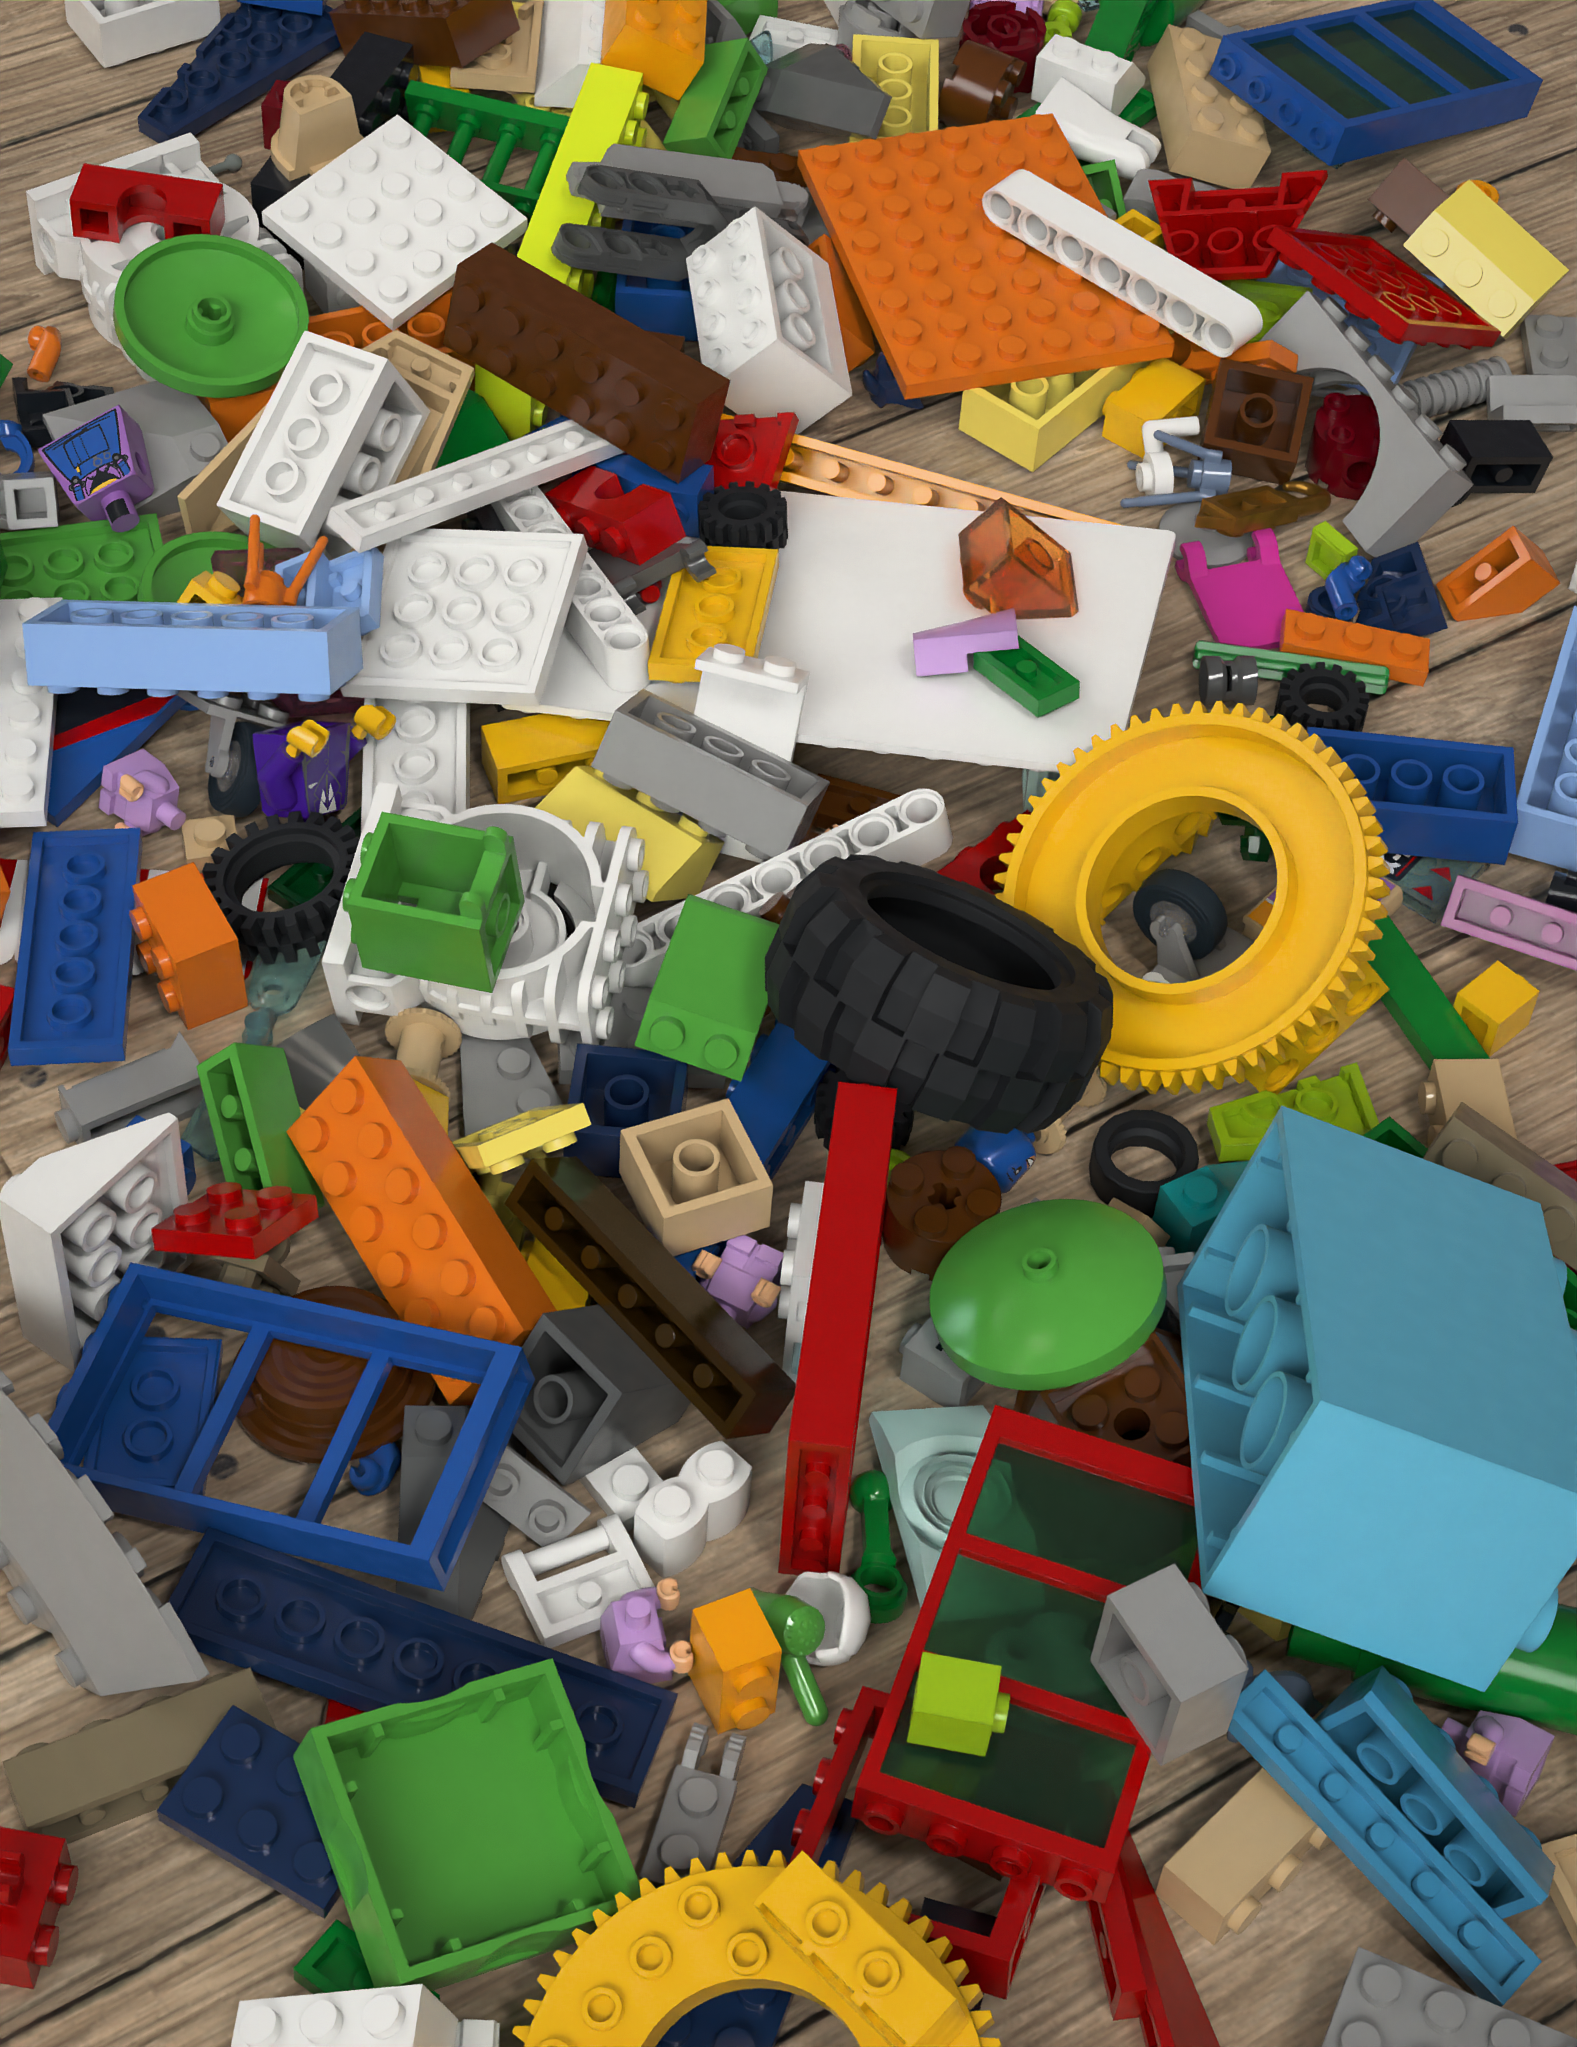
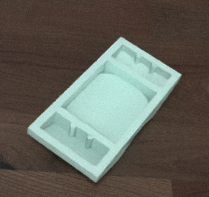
[869,1405,1044,1625]

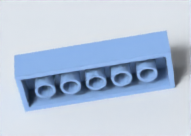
[22,599,363,702]
[1509,606,1577,872]

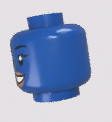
[954,1126,1036,1194]

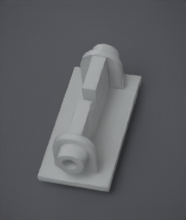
[483,1445,591,1547]

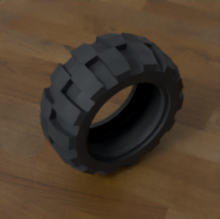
[765,854,1113,1134]

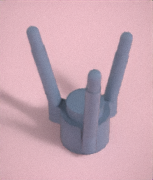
[1120,430,1232,508]

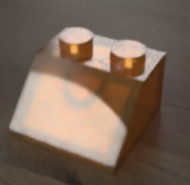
[958,497,1079,620]

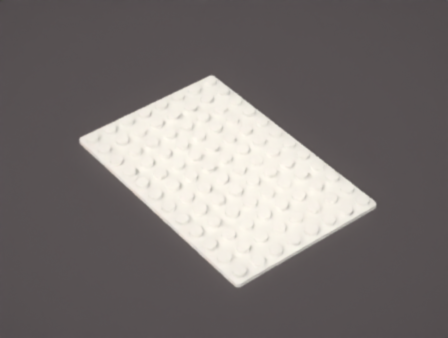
[502,491,1176,773]

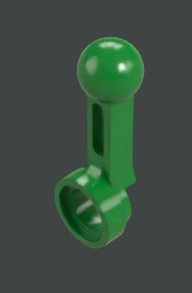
[849,1470,908,1624]

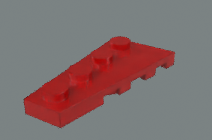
[622,412,799,491]

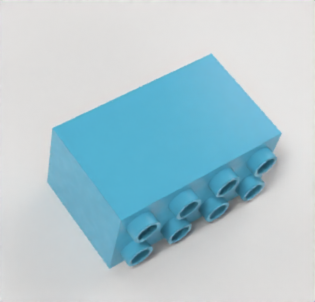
[1177,1105,1577,1692]

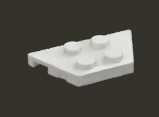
[778,1181,824,1383]

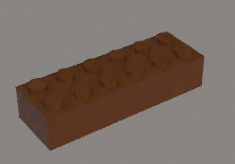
[443,242,730,483]

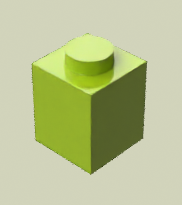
[907,1652,1010,1757]

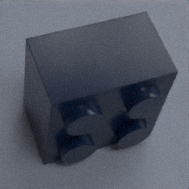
[563,1043,689,1178]

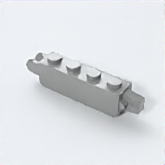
[566,143,809,228]

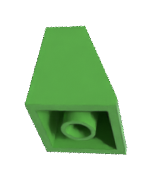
[634,894,779,1082]

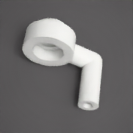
[1136,416,1200,496]

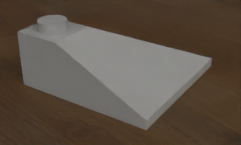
[43,380,228,518]

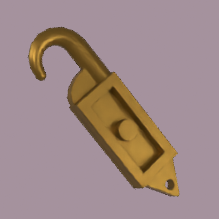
[1194,481,1332,537]

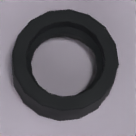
[1089,1110,1199,1218]

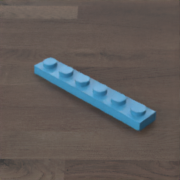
[1228,1669,1542,2007]

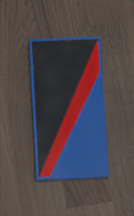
[47,687,187,827]

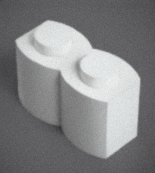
[633,1441,752,1578]

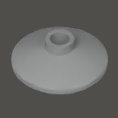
[1159,502,1254,569]

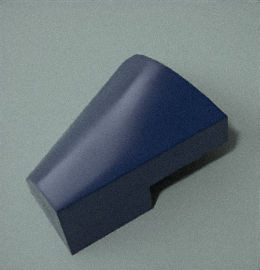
[1356,542,1448,637]

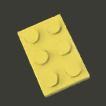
[451,1103,592,1176]

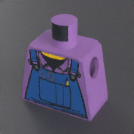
[38,404,154,532]

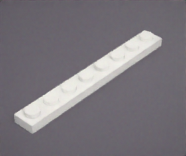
[327,419,625,553]

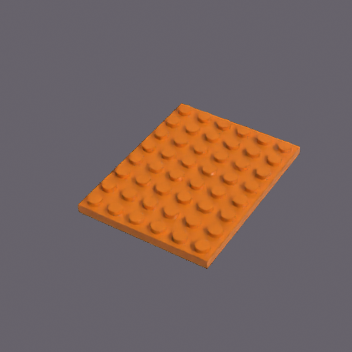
[797,113,1175,400]

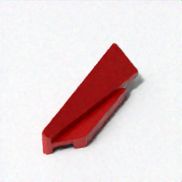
[1068,1782,1220,2047]

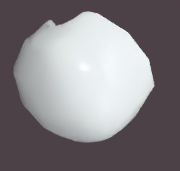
[785,1571,871,1666]

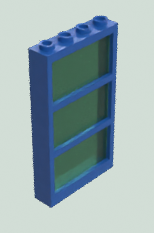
[1209,0,1543,166]

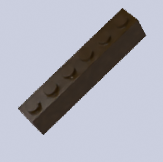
[504,1156,796,1440]

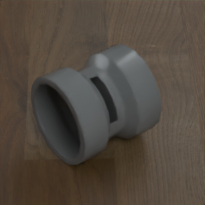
[1199,656,1258,706]

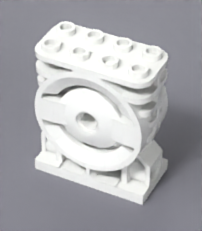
[26,132,304,382]
[322,781,649,1045]

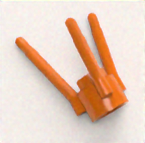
[242,514,328,606]

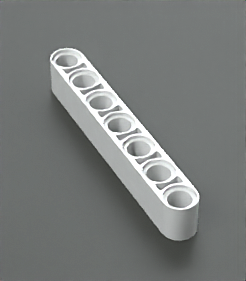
[982,169,1263,357]
[491,486,651,693]
[622,789,953,988]

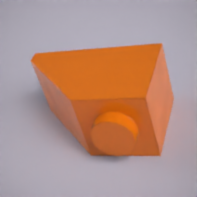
[1436,525,1561,622]

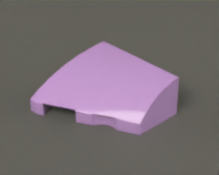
[913,608,1019,677]

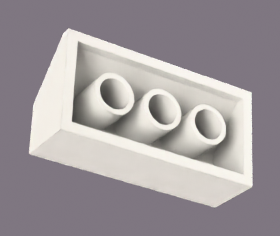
[534,0,605,108]

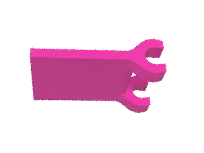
[1175,528,1304,649]

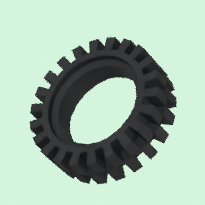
[202,811,360,964]

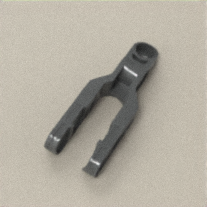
[551,165,809,282]

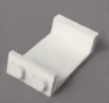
[678,644,810,863]

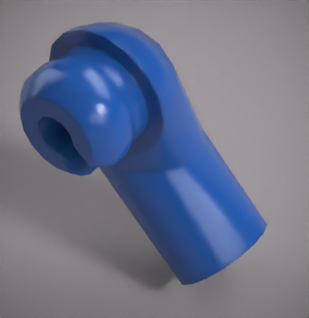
[1325,555,1373,621]
[349,1442,402,1496]

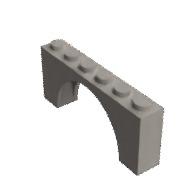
[1259,291,1474,558]

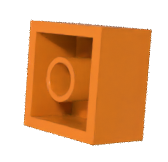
[129,862,248,1030]

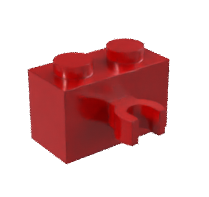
[0,1827,78,1989]

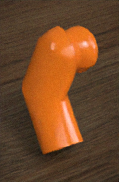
[27,325,62,382]

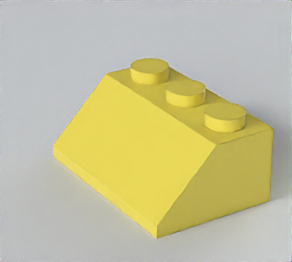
[1403,179,1569,339]
[535,766,725,902]

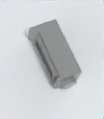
[54,1031,207,1144]

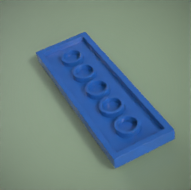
[8,828,143,1066]

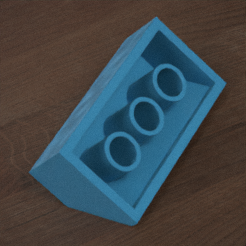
[1314,1665,1556,1919]

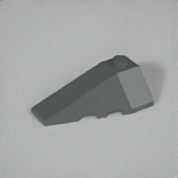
[753,43,892,140]
[396,1405,527,1620]

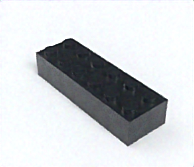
[250,32,419,270]

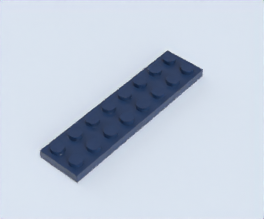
[168,1527,678,1808]

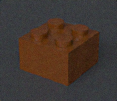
[1197,358,1314,485]

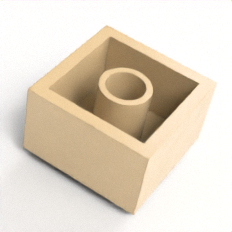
[619,1098,773,1257]

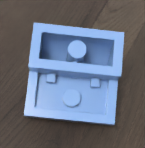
[275,547,384,636]

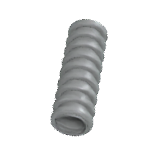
[1394,356,1512,418]

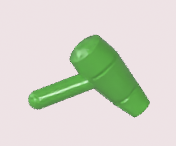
[745,1587,829,1726]

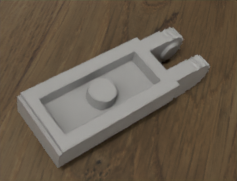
[639,1722,747,1888]

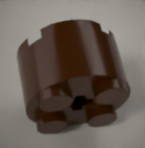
[938,40,1027,127]
[882,1146,1002,1281]

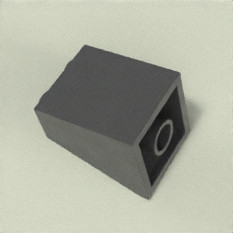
[512,1305,691,1486]

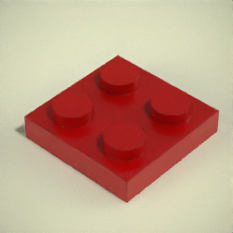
[151,1182,319,1260]

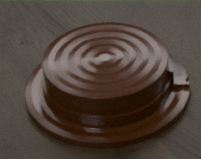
[232,1286,437,1464]

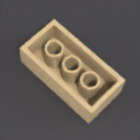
[1147,24,1271,189]

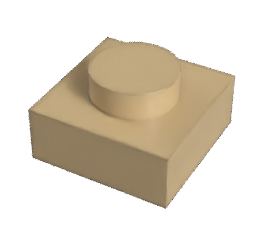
[181,815,237,872]

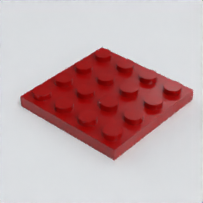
[1266,225,1502,350]

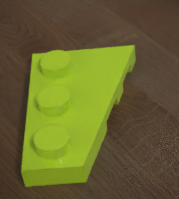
[1207,1062,1379,1162]

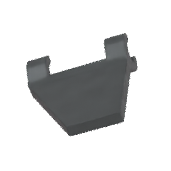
[587,539,716,616]

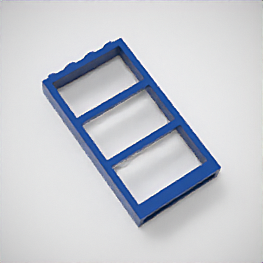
[48,1262,535,1592]

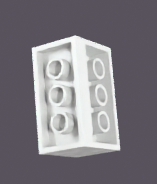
[686,206,852,434]
[216,330,430,561]

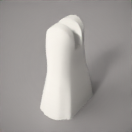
[1035,77,1161,180]

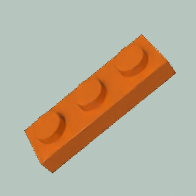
[1279,609,1430,687]

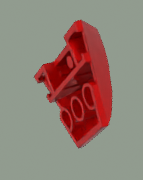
[1148,170,1328,281]

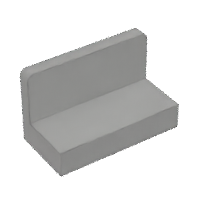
[1486,375,1577,432]

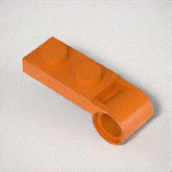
[1168,332,1298,385]

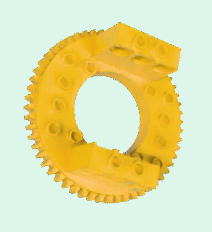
[994,701,1390,1095]
[512,1850,1003,2047]

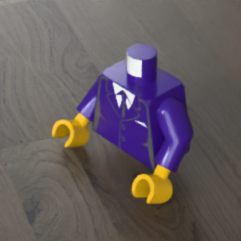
[253,705,396,823]

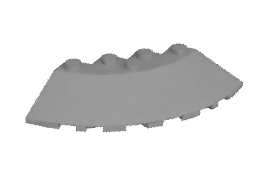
[0,1370,210,1696]

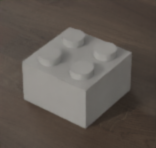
[1090,1563,1249,1766]

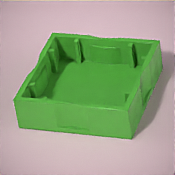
[293,1658,641,1991]

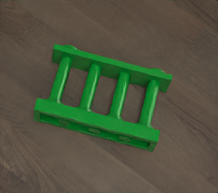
[404,80,570,227]

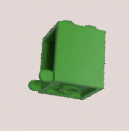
[342,812,525,993]

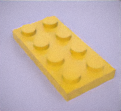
[648,546,779,683]

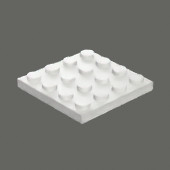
[262,115,528,331]
[340,528,588,706]

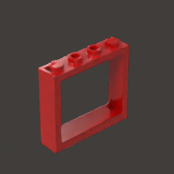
[786,1686,1084,2000]

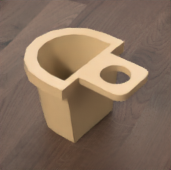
[271,75,364,181]

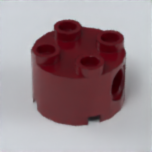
[957,1,1047,94]
[1305,392,1380,500]

